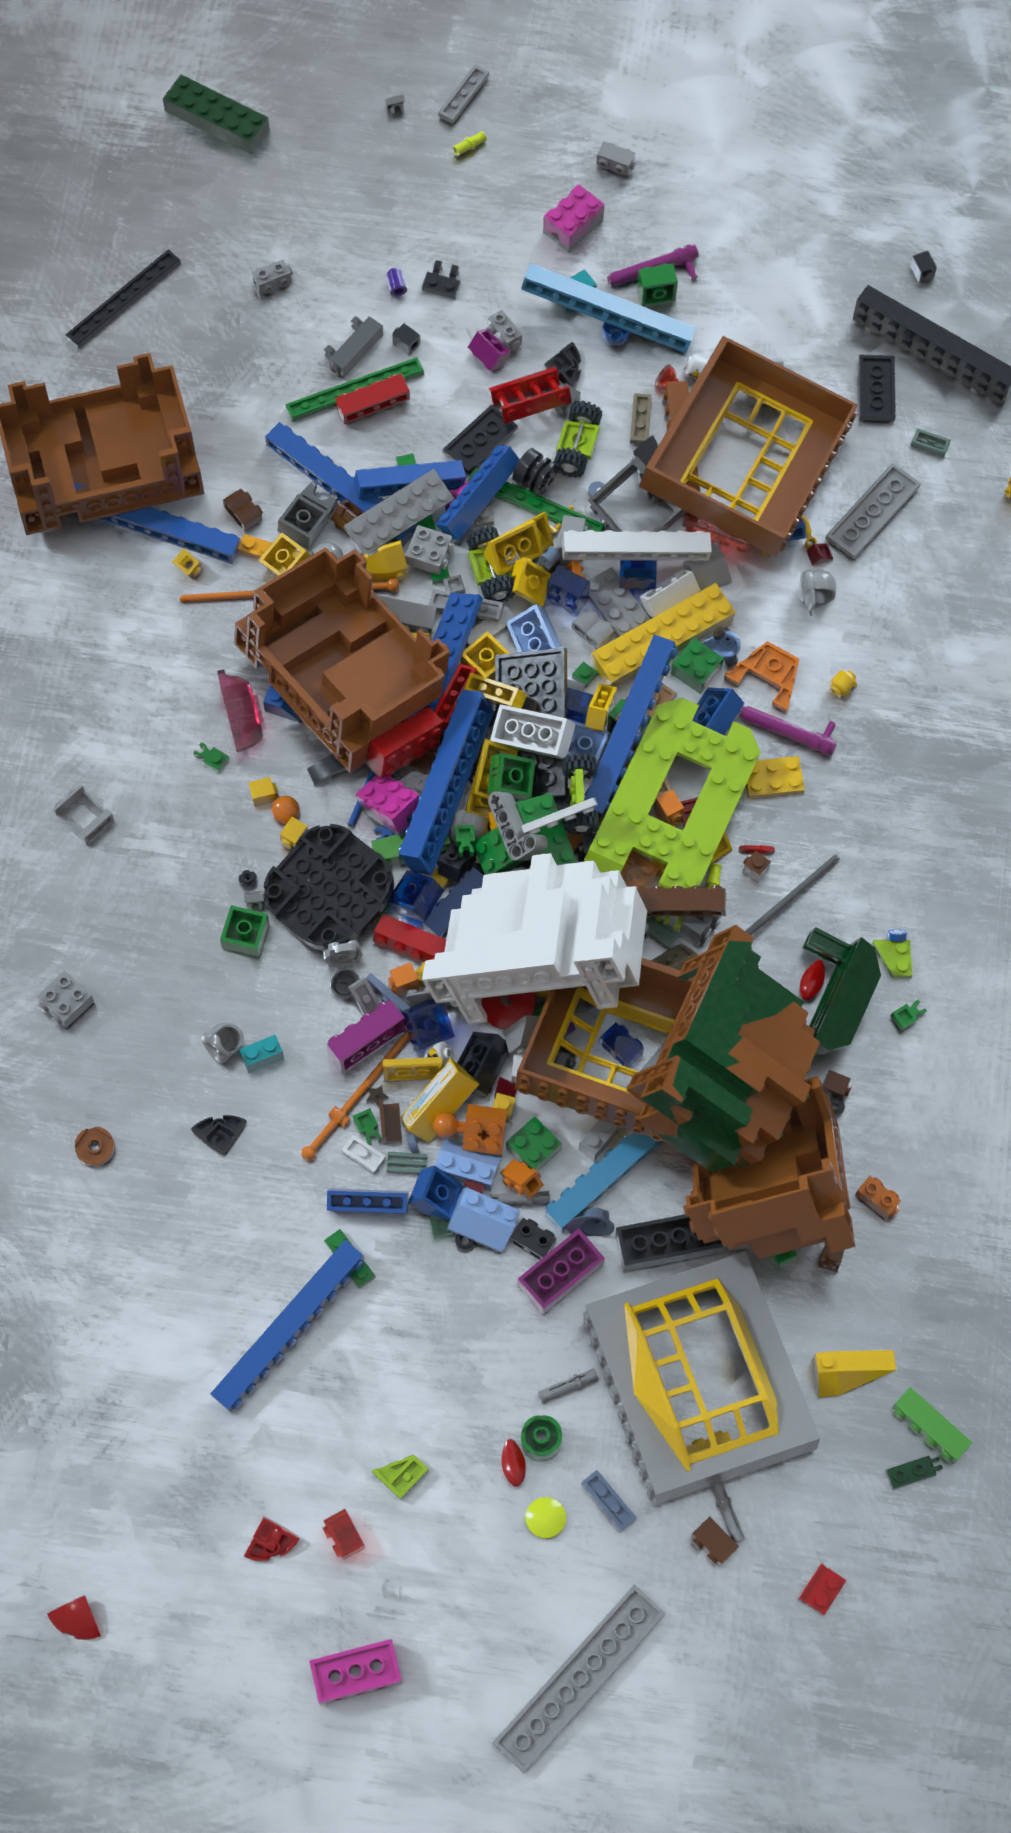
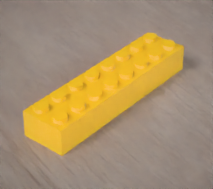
[590,583,736,687]

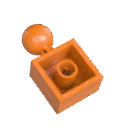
[433,1104,508,1155]

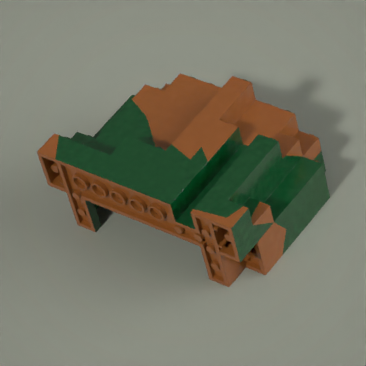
[626,925,820,1173]

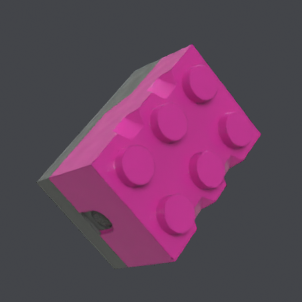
[543,184,605,252]
[355,775,419,838]

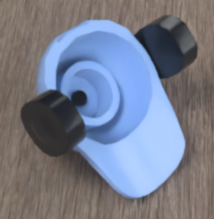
[702,627,741,667]

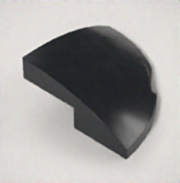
[544,341,581,387]
[191,1115,247,1155]

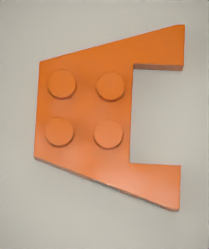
[724,641,799,713]

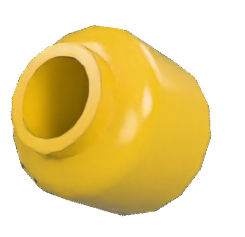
[830,670,857,698]

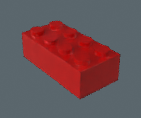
[367,707,443,779]

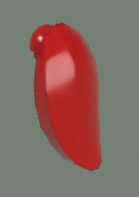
[800,960,825,1001]
[501,1439,526,1487]

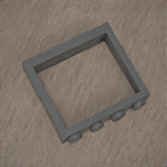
[588,456,686,532]

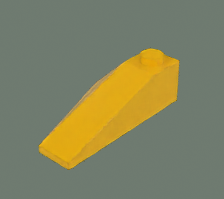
[364,541,408,582]
[813,1350,896,1398]

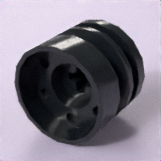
[512,448,559,496]

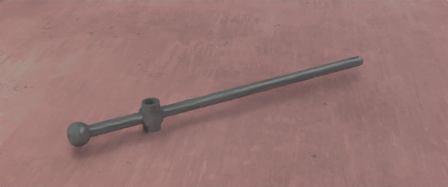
[745,854,840,935]

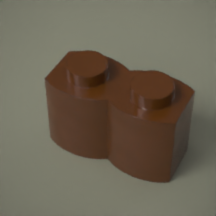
[223,488,263,532]

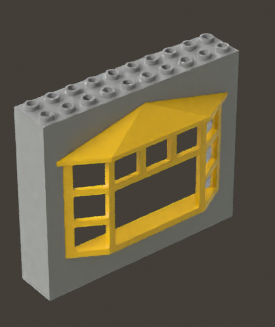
[583,1251,820,1505]

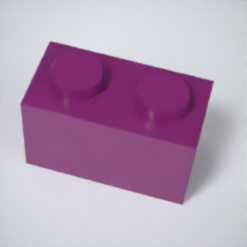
[467,329,511,371]

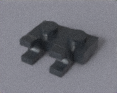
[422,260,461,299]

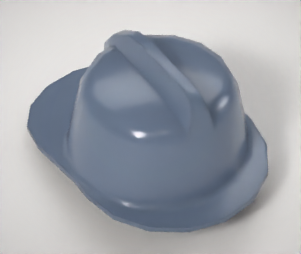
[566,1208,615,1236]

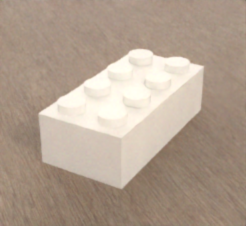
[490,704,576,760]

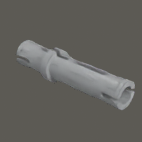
[490,1191,550,1206]
[538,1368,599,1403]
[710,1482,745,1543]

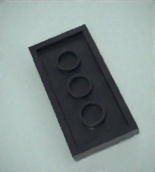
[858,355,896,421]
[442,404,518,475]

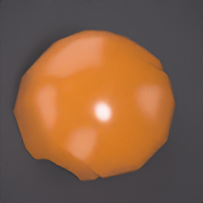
[271,795,300,824]

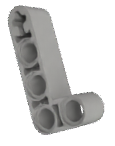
[488,792,548,861]

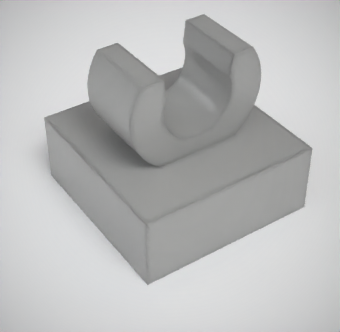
[385,94,405,114]
[244,891,264,910]

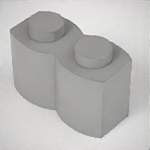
[571,608,614,650]

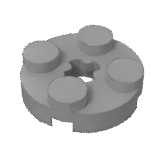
[323,940,363,965]

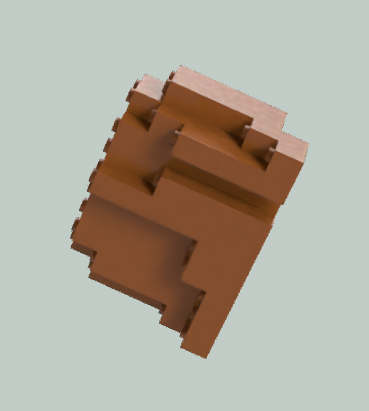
[0,353,205,536]
[234,547,450,773]
[683,1076,856,1259]

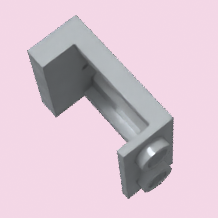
[53,784,114,846]

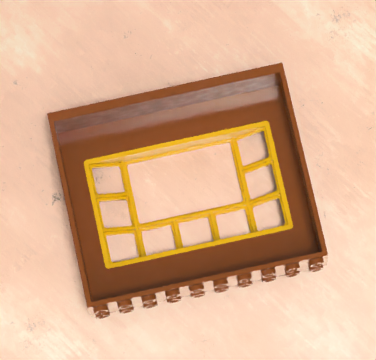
[639,336,858,557]
[515,958,695,1148]

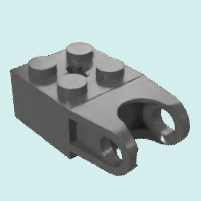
[277,482,339,549]

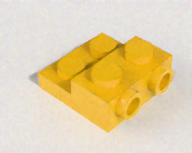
[511,558,552,607]

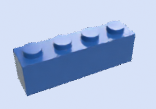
[327,1188,409,1213]

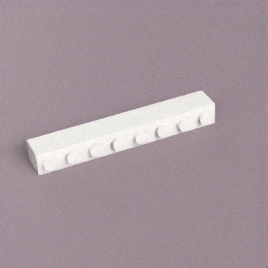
[562,530,712,561]

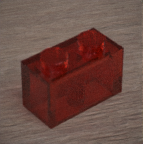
[322,1509,365,1561]

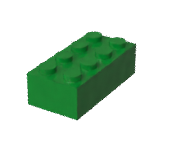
[516,793,577,865]

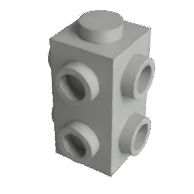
[596,141,637,176]
[251,260,293,295]
[486,310,522,351]

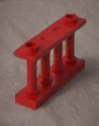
[489,367,572,424]

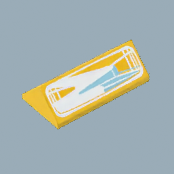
[401,1058,479,1143]

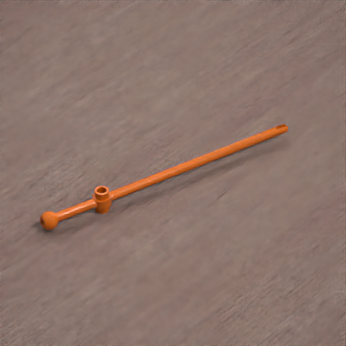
[179,578,399,602]
[300,999,439,1161]

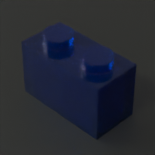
[599,1022,644,1068]

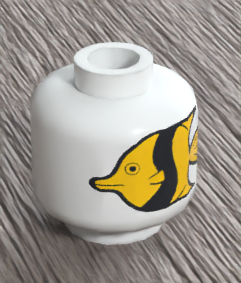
[683,354,708,380]
[424,1042,454,1067]

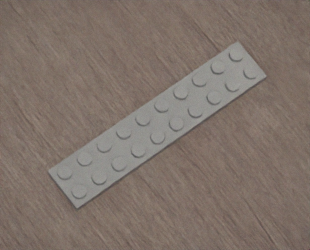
[492,1584,666,1774]

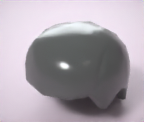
[330,968,360,1000]

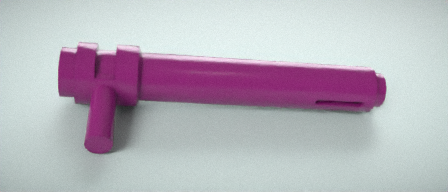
[607,244,699,287]
[739,706,837,756]

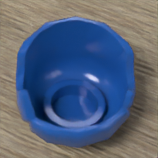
[602,322,629,345]

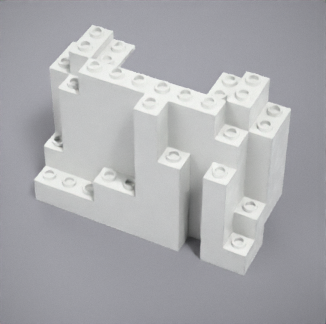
[422,853,647,1024]

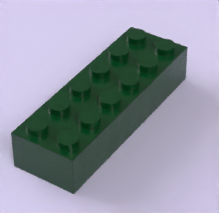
[162,74,270,155]

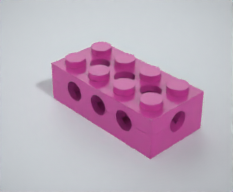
[309,1639,402,1705]

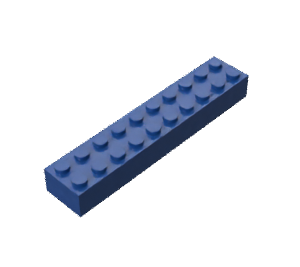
[399,689,495,876]

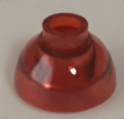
[655,364,679,388]

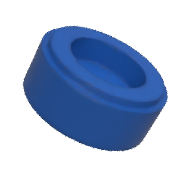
[887,929,907,942]

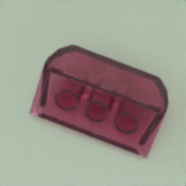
[217,669,264,752]

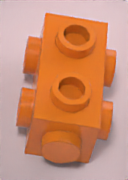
[500,1159,544,1198]
[855,1175,901,1220]

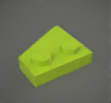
[872,940,912,978]
[371,1455,429,1500]

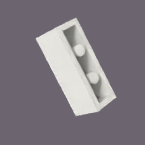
[640,569,701,618]

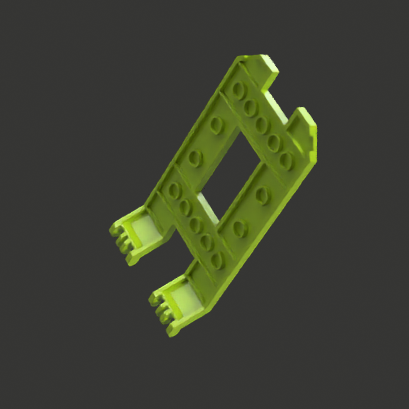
[584,698,761,932]

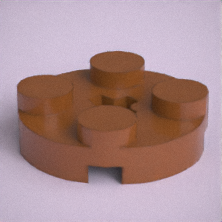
[75,1127,115,1167]

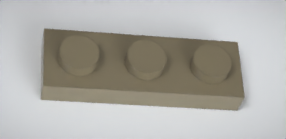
[630,393,652,444]

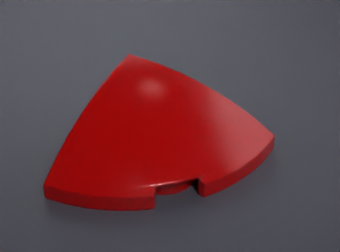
[244,1516,300,1561]
[47,1595,102,1640]

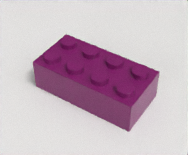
[327,1000,406,1074]
[517,1229,605,1314]

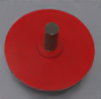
[481,992,535,1030]

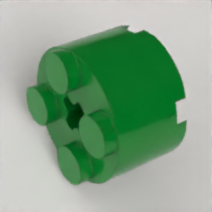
[521,1415,562,1461]

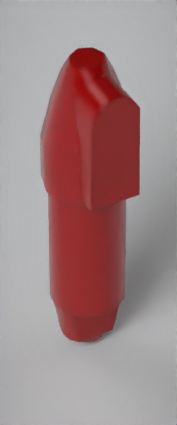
[739,845,775,854]

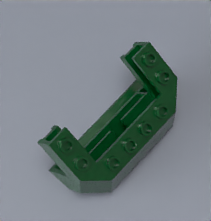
[802,927,881,1055]

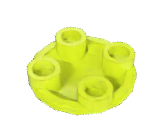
[525,1497,566,1539]

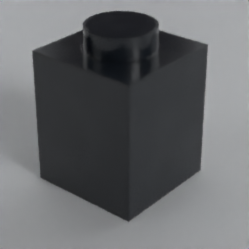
[910,250,937,282]
[392,323,420,356]

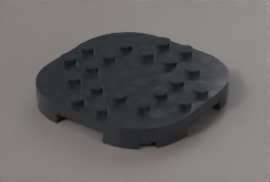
[263,824,394,951]

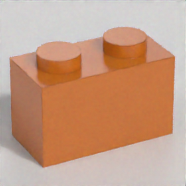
[654,789,684,828]
[388,962,419,999]

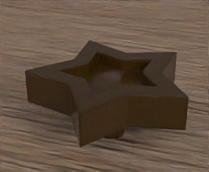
[366,1085,389,1108]

